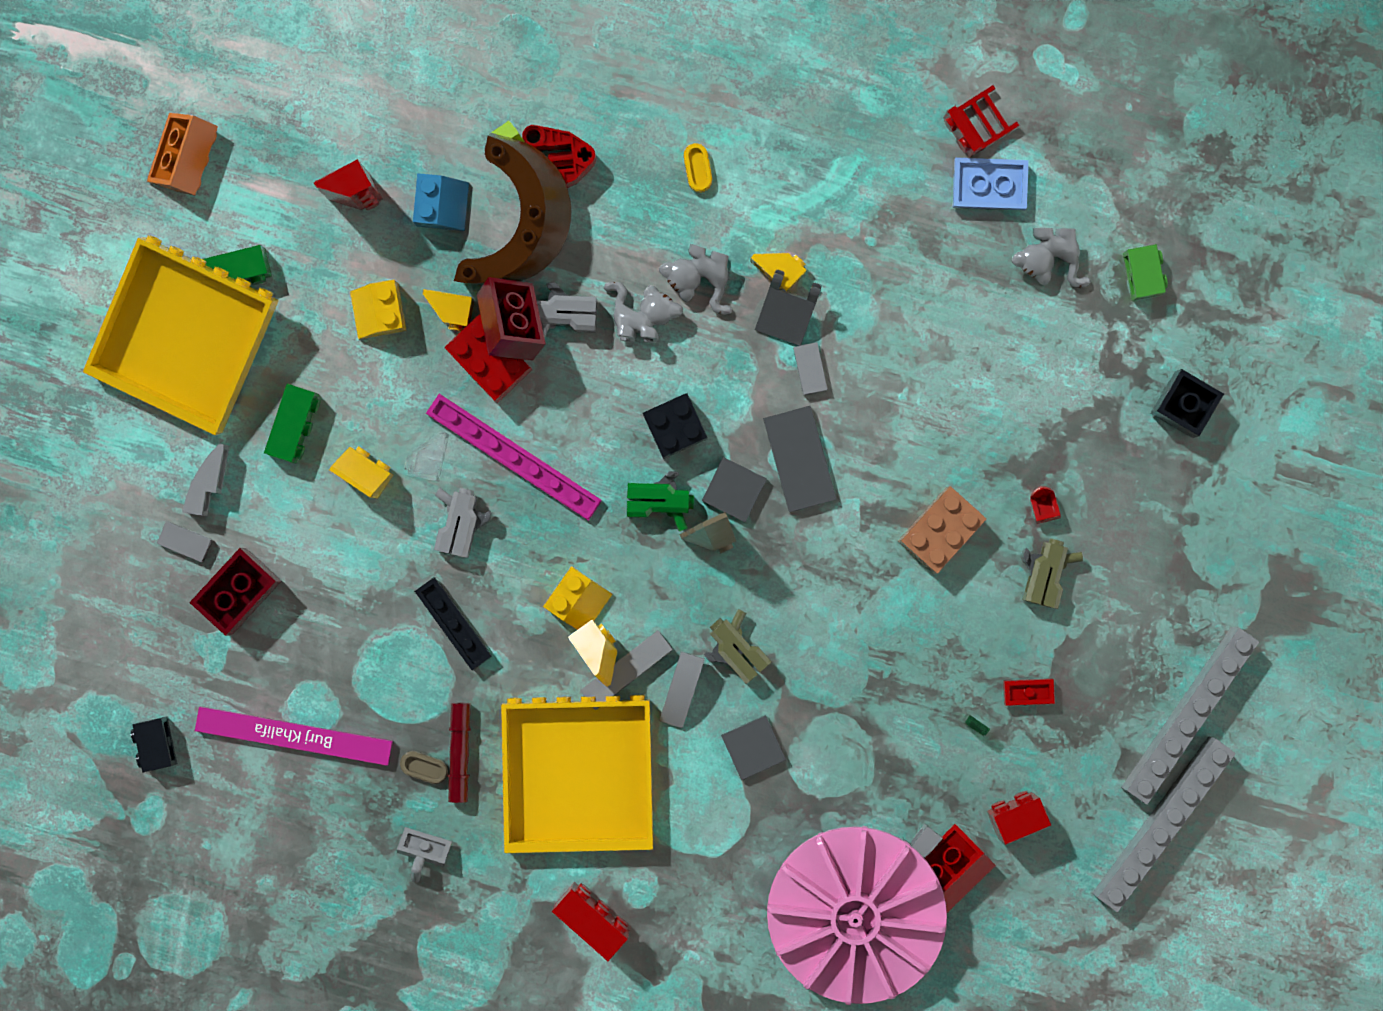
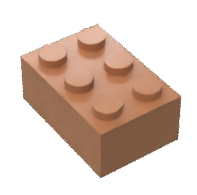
[898,486,987,574]

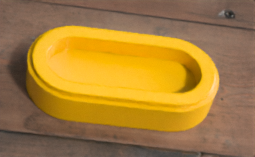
[683,143,712,193]

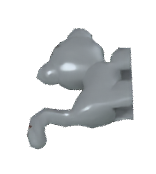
[1012,228,1091,288]
[659,244,732,315]
[604,281,683,343]

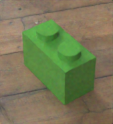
[1123,244,1168,301]

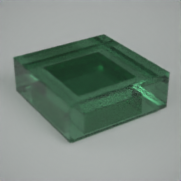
[962,713,990,736]

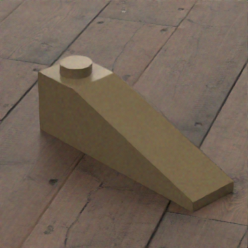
[679,512,736,554]

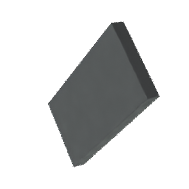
[763,406,837,513]

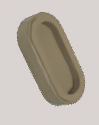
[400,751,449,784]

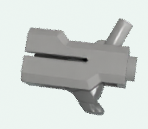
[537,283,597,338]
[434,488,492,558]

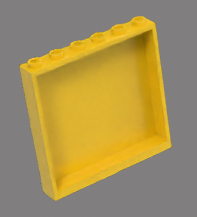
[83,235,279,435]
[501,695,653,853]

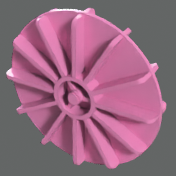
[767,826,947,1005]

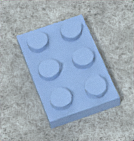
[952,157,1029,210]

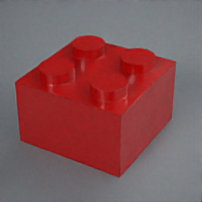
[987,791,1051,845]

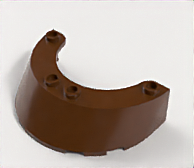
[454,133,572,284]

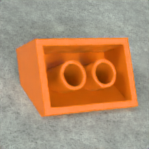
[147,113,218,195]

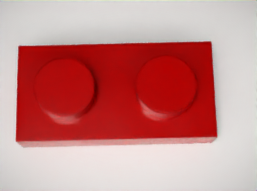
[1003,679,1055,706]

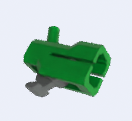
[627,471,694,532]

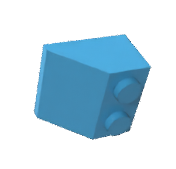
[413,173,469,231]

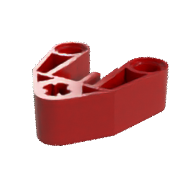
[522,125,597,188]

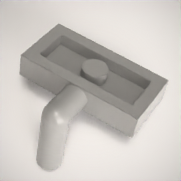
[397,827,452,882]

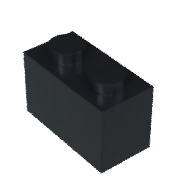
[131,716,178,773]

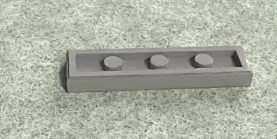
[580,630,673,710]

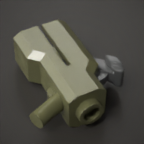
[1021,539,1083,609]
[704,609,771,684]

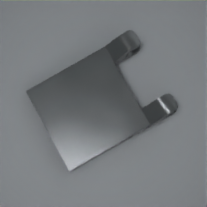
[755,270,822,346]

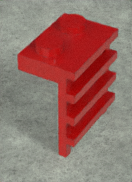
[943,85,1020,158]

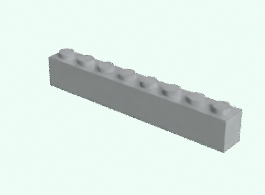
[1121,627,1259,805]
[1092,736,1236,913]

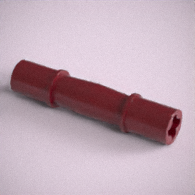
[448,703,471,803]

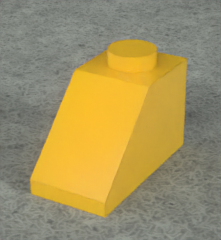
[750,253,806,291]
[423,289,474,332]

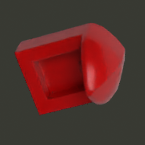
[1030,486,1061,524]

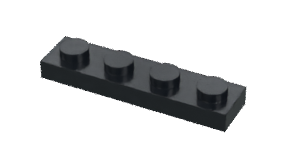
[414,577,492,671]

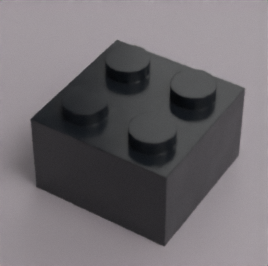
[1150,369,1224,438]
[642,393,708,459]

